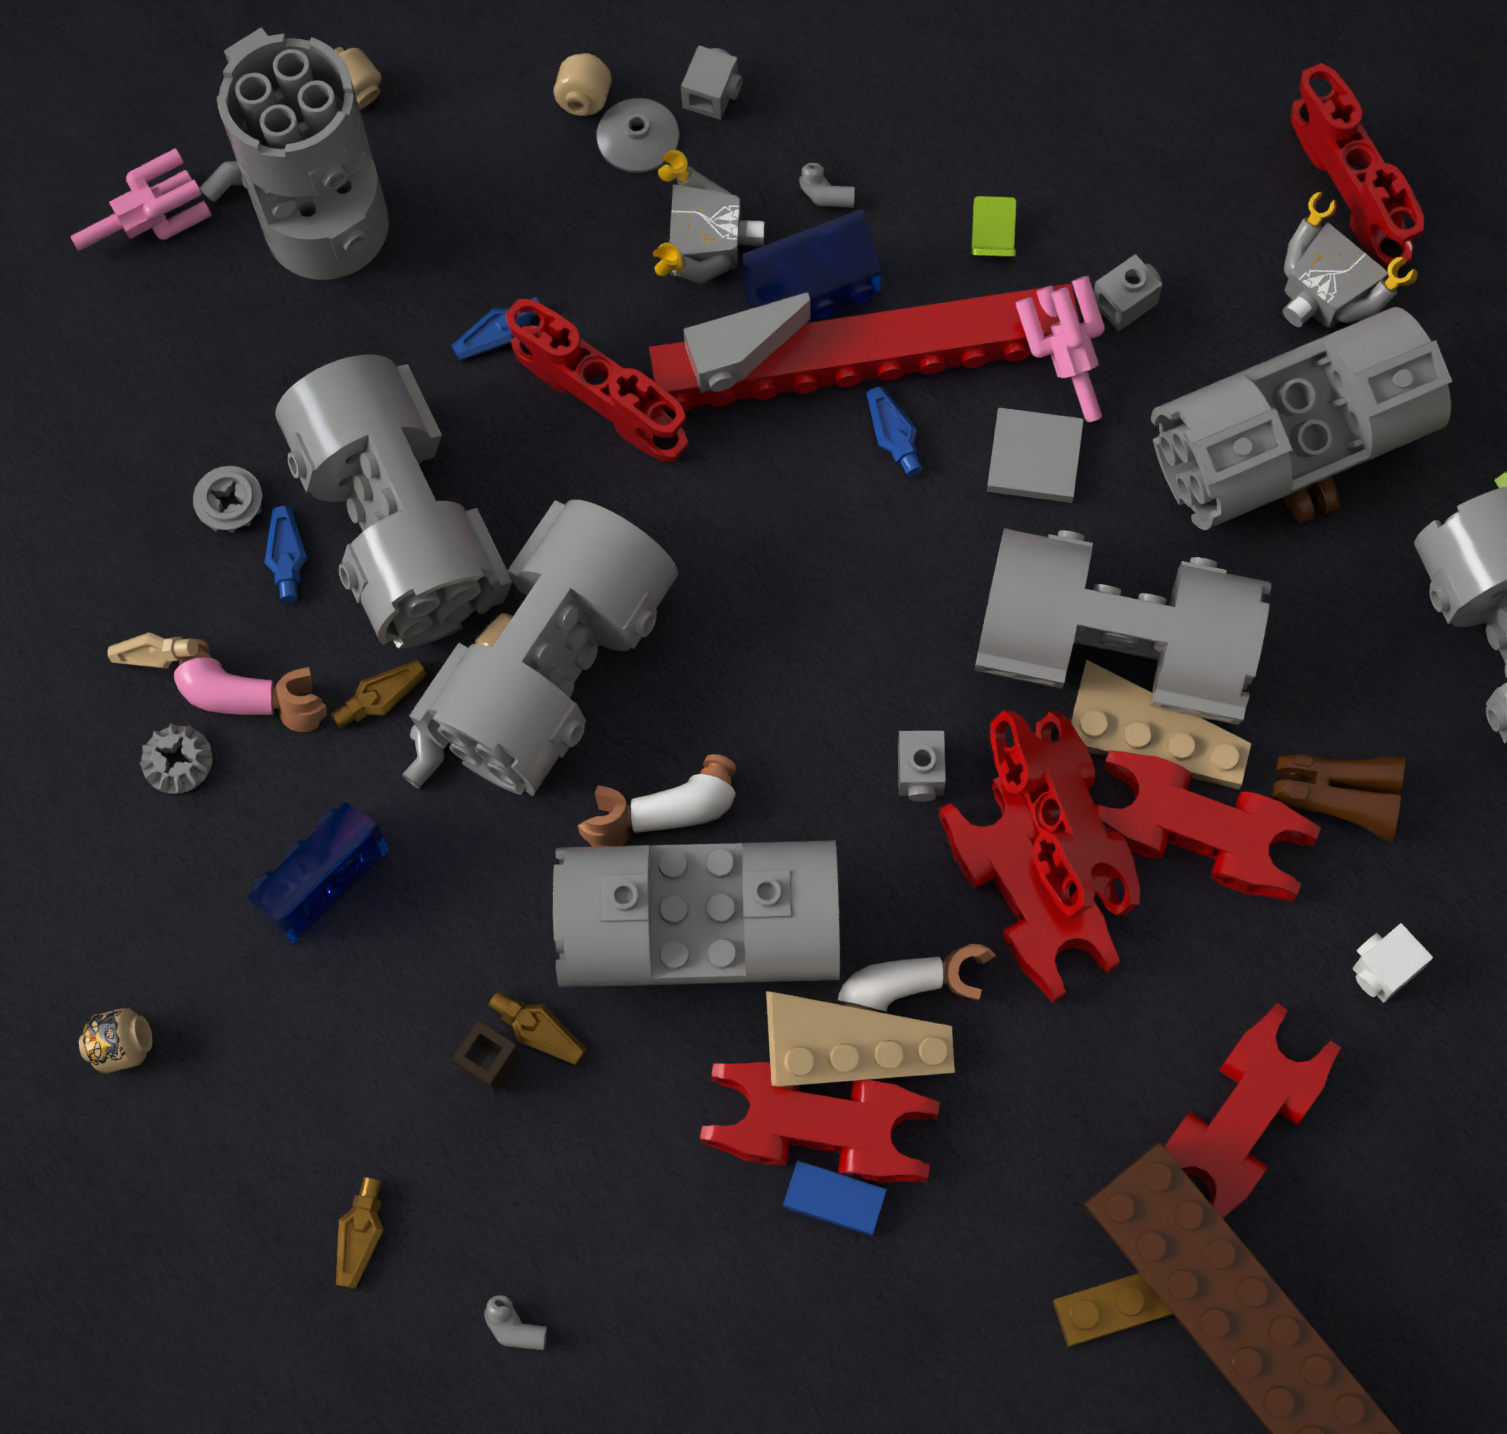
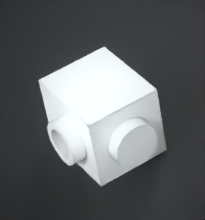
[1352,923,1433,1003]

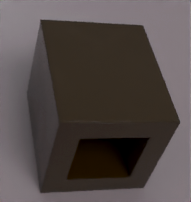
[451,1020,521,1095]

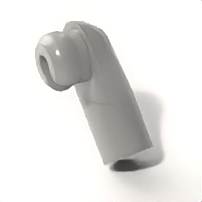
[200,161,247,202]
[799,163,855,208]
[402,725,445,789]
[484,1295,547,1350]

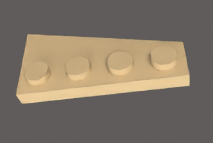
[1071,660,1251,790]
[766,991,955,1086]

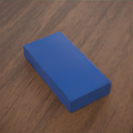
[783,1161,887,1236]

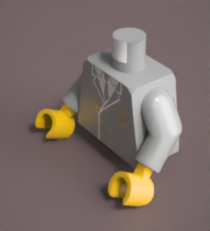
[653,150,765,284]
[1283,192,1417,327]

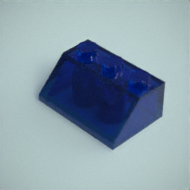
[743,209,881,318]
[247,802,389,945]

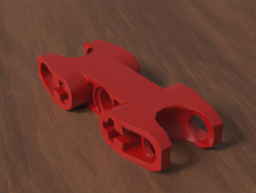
[1291,63,1424,270]
[505,299,688,462]
[990,711,1140,917]
[1095,750,1321,901]
[938,776,1120,1004]
[1164,1003,1341,1219]
[700,1062,940,1184]

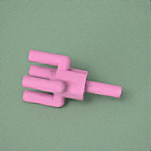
[70,148,212,251]
[1015,276,1105,423]

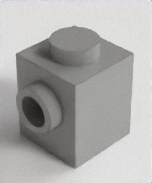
[681,45,742,120]
[1094,254,1163,331]
[898,731,945,802]

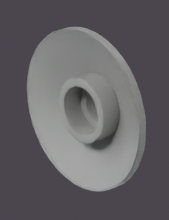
[597,98,679,173]

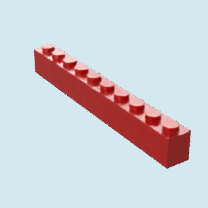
[649,283,1080,413]

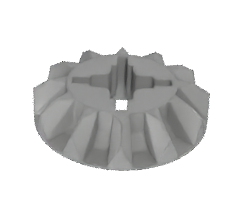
[193,466,264,533]
[140,724,213,794]

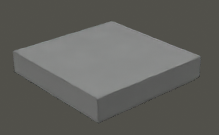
[987,407,1084,503]

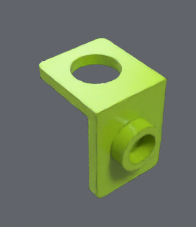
[971,196,1016,256]

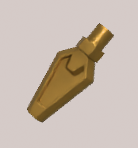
[331,660,427,729]
[488,991,586,1065]
[336,1177,384,1289]

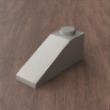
[684,292,810,393]

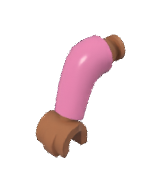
[174,639,327,732]

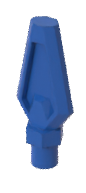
[451,297,540,361]
[867,387,923,477]
[264,506,307,603]

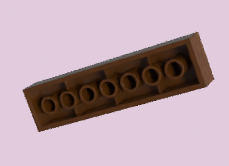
[1083,1143,1400,1434]

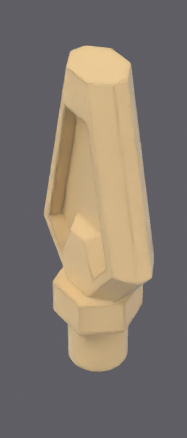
[108,632,198,668]

